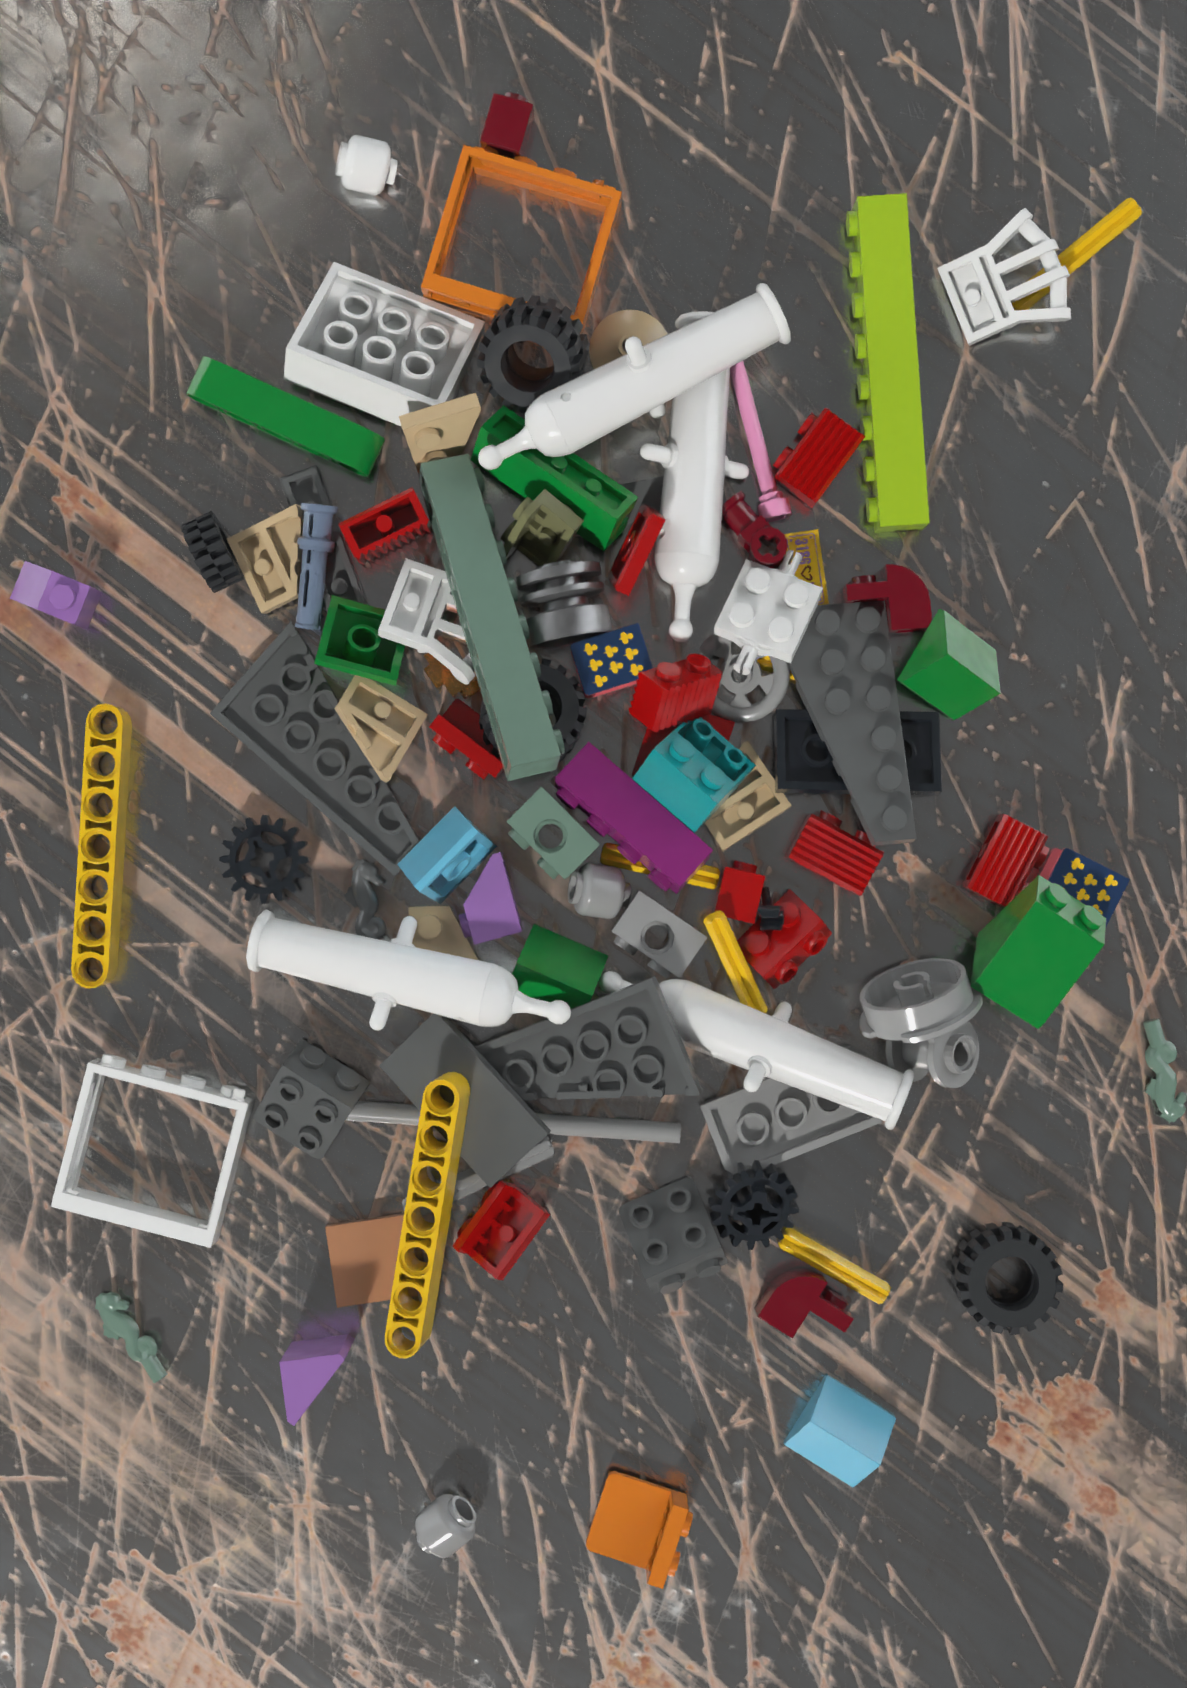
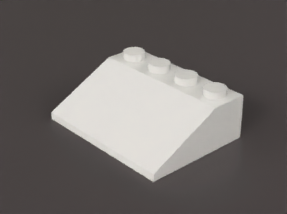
[284,262,485,426]

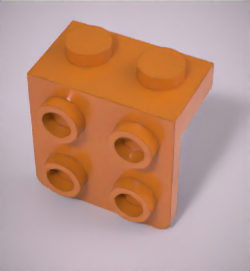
[586,1471,693,1589]

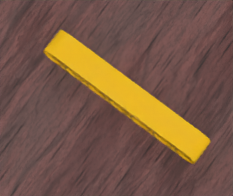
[71,703,132,989]
[385,1072,470,1358]

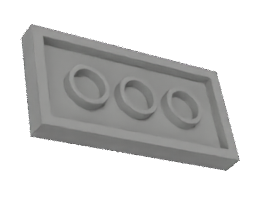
[699,1044,883,1175]

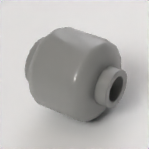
[568,863,631,919]
[415,1494,476,1558]

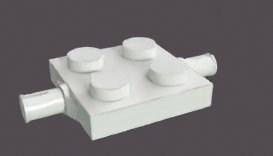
[714,550,823,675]

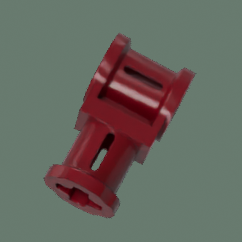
[722,491,788,569]

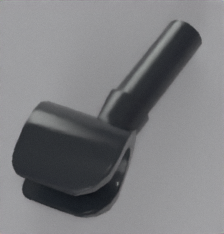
[758,887,784,930]

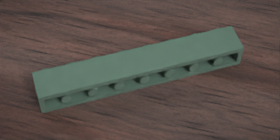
[419,453,565,781]

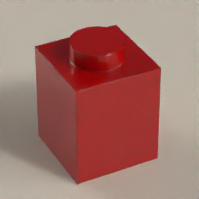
[712,860,765,924]

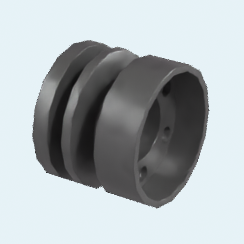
[516,560,612,649]

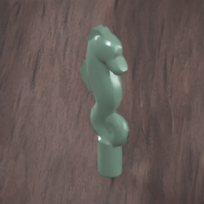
[1143,1018,1187,1123]
[95,1292,168,1383]

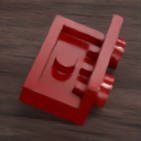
[429,699,504,780]
[737,889,832,989]
[453,1181,551,1281]

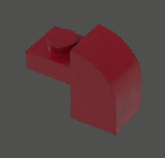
[841,564,932,634]
[754,1268,854,1339]

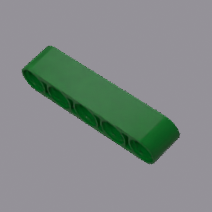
[186,356,386,477]

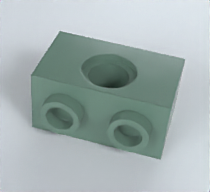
[506,786,600,880]

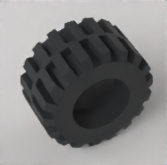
[477,295,589,413]
[479,658,587,762]
[951,1222,1063,1335]

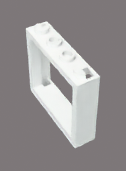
[51,1054,255,1248]

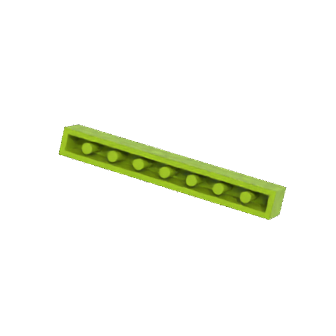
[846,193,930,533]

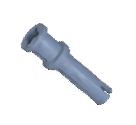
[295,502,338,630]

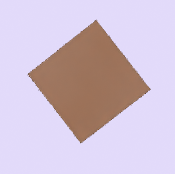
[325,1213,419,1308]

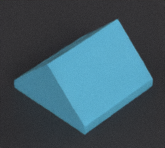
[397,806,497,904]
[783,1374,896,1487]

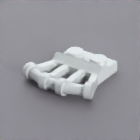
[937,208,1071,346]
[378,558,475,685]

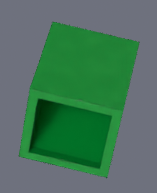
[970,875,1106,1029]

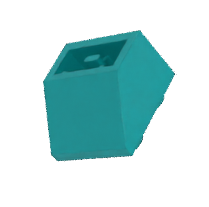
[632,717,756,833]

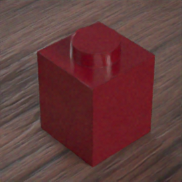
[480,92,534,159]

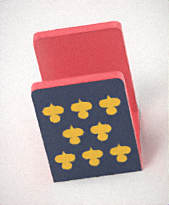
[570,623,653,699]
[1039,848,1130,926]

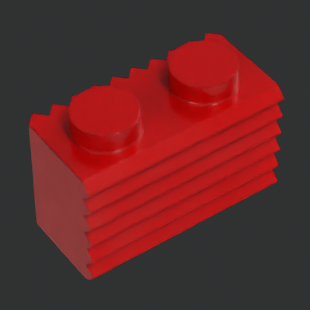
[773,408,865,508]
[338,487,432,565]
[628,653,723,732]
[785,810,884,896]
[961,814,1049,908]

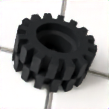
[181,511,245,593]

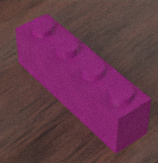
[554,741,713,894]

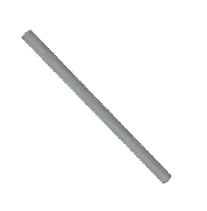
[346,1101,681,1143]

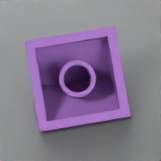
[279,1334,355,1426]

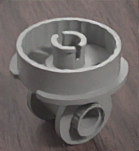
[859,958,983,1088]

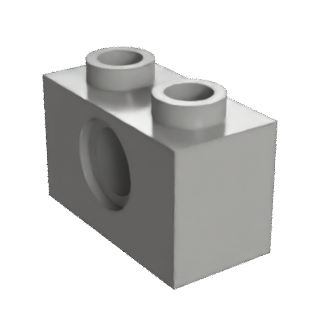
[611,890,708,979]

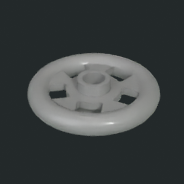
[697,633,790,723]

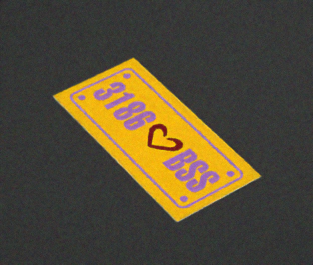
[784,529,829,605]

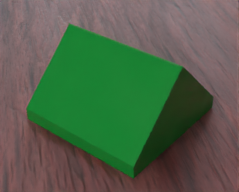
[314,595,405,686]
[897,609,1001,720]
[512,924,609,1018]

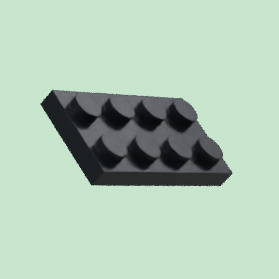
[774,709,942,796]

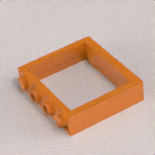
[421,144,622,334]

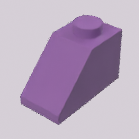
[10,561,102,630]
[459,852,523,945]

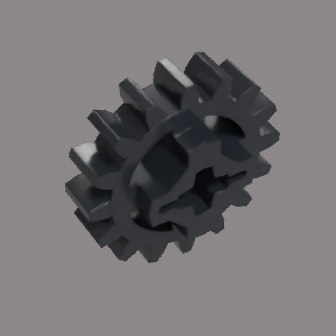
[219,815,311,904]
[708,1160,799,1250]

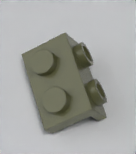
[500,489,584,566]

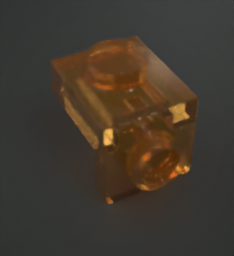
[423,653,480,700]

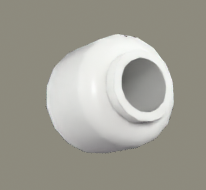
[335,135,398,196]

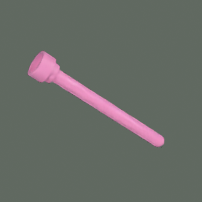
[730,361,792,523]

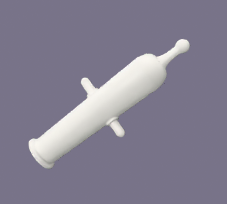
[478,283,791,470]
[640,311,749,642]
[246,910,571,1031]
[599,971,915,1130]

